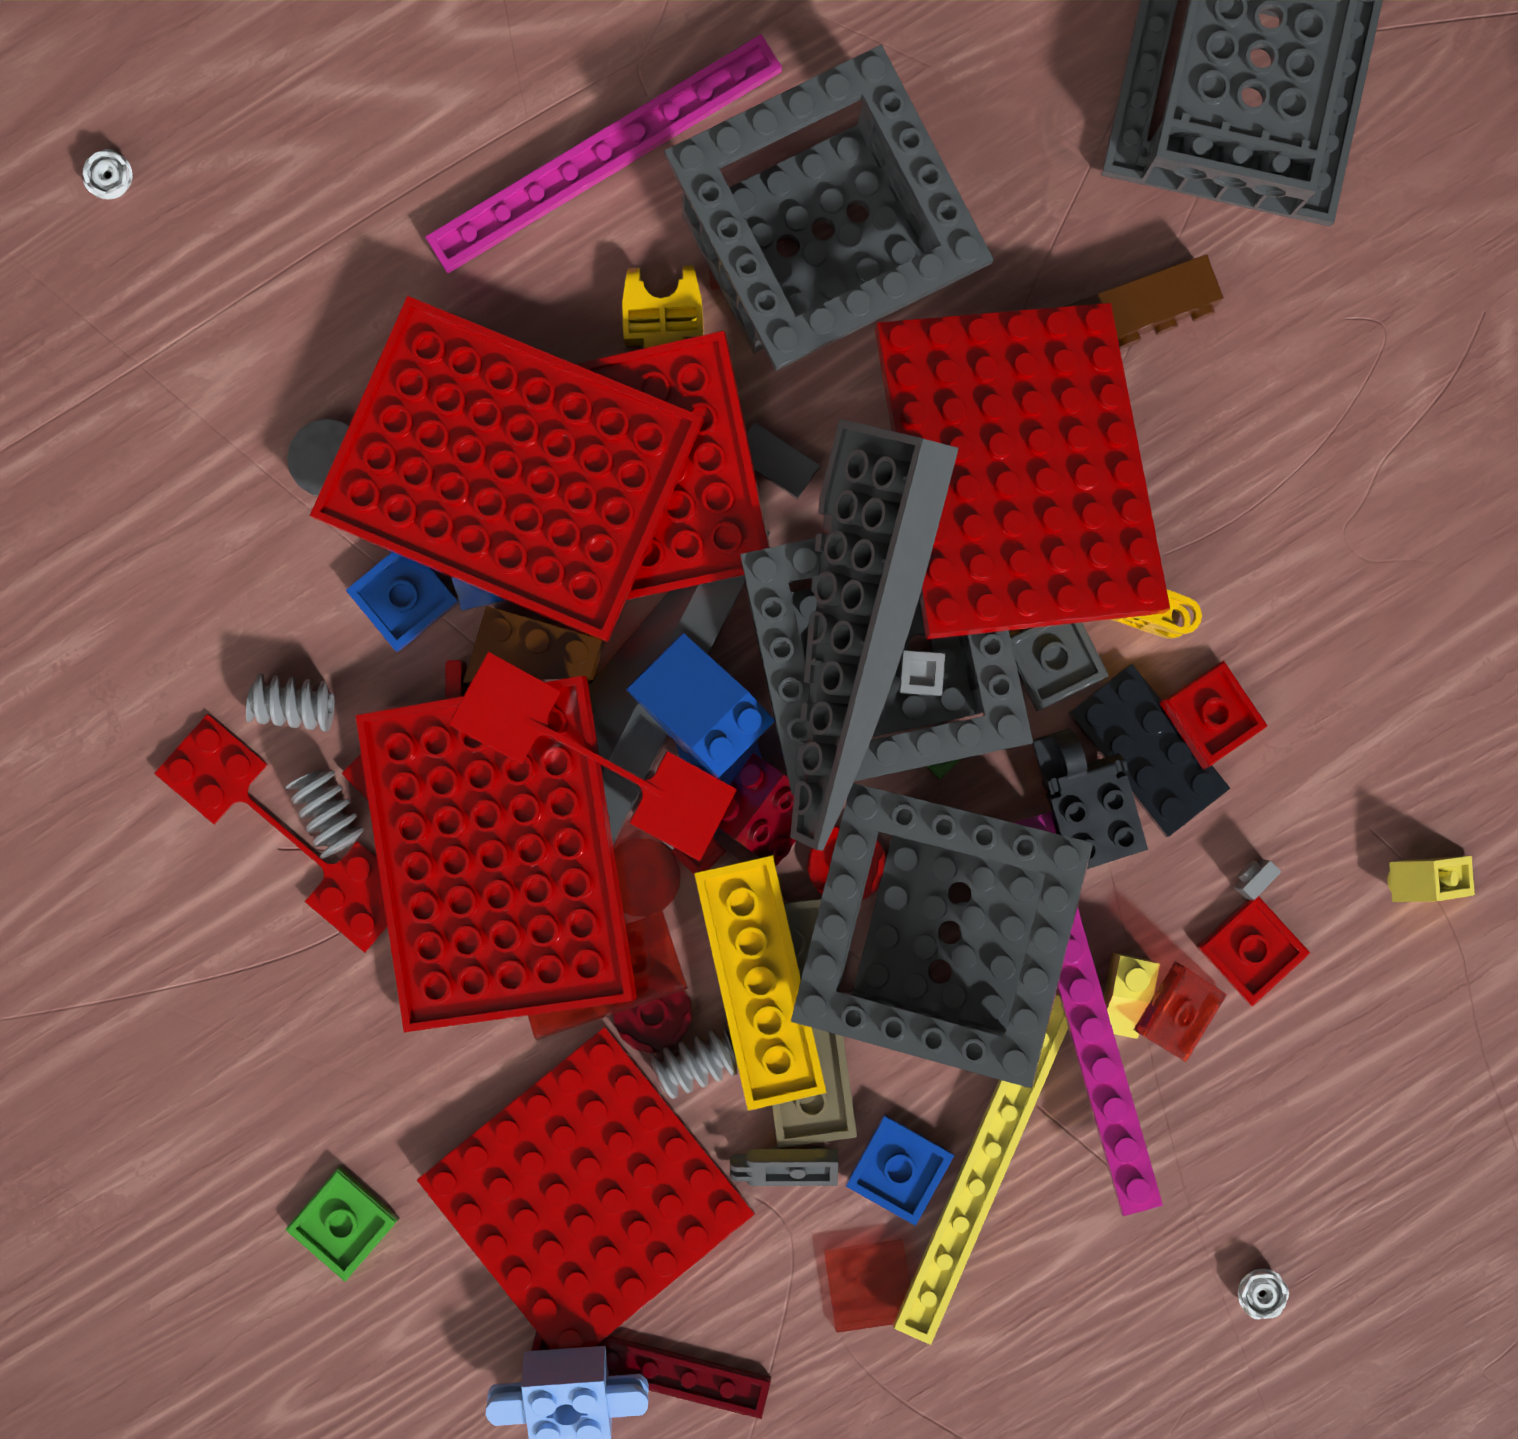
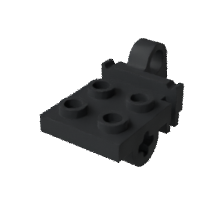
[1032,728,1148,869]

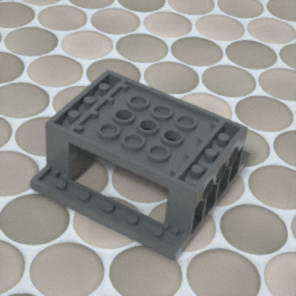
[1101,0,1383,227]
[664,44,994,371]
[740,538,1033,795]
[791,783,1093,1088]

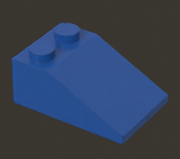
[626,633,775,778]

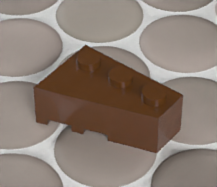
[463,606,605,685]

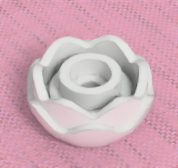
[83,149,133,200]
[1238,1269,1289,1319]

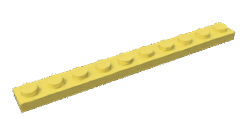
[893,989,1068,1345]

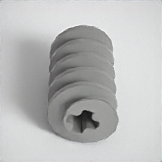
[246,673,335,732]
[285,770,364,859]
[649,1025,738,1099]

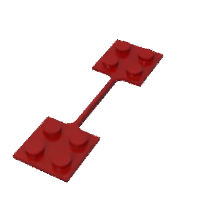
[448,652,737,861]
[154,714,387,953]

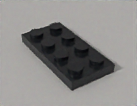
[1068,664,1230,837]

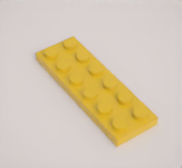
[694,855,827,1111]

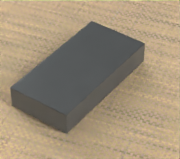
[747,422,820,500]

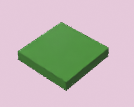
[285,1167,400,1282]

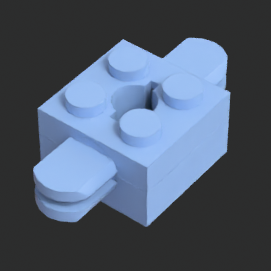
[486,1346,649,1439]

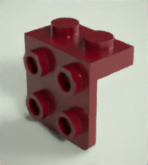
[718,753,796,866]

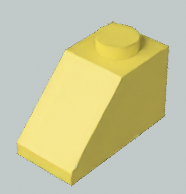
[1387,856,1475,902]
[1104,952,1160,1039]

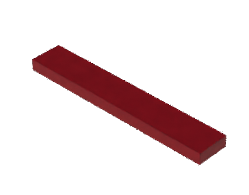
[531,1331,771,1419]

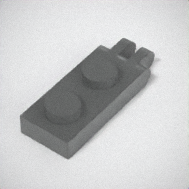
[730,1147,838,1186]

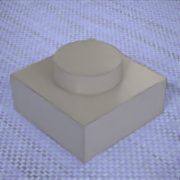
[899,651,945,696]
[1234,859,1282,900]

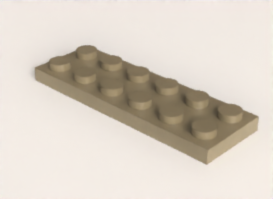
[772,898,857,1148]

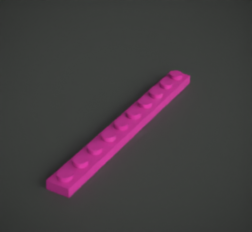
[425,34,782,274]
[1012,812,1163,1216]

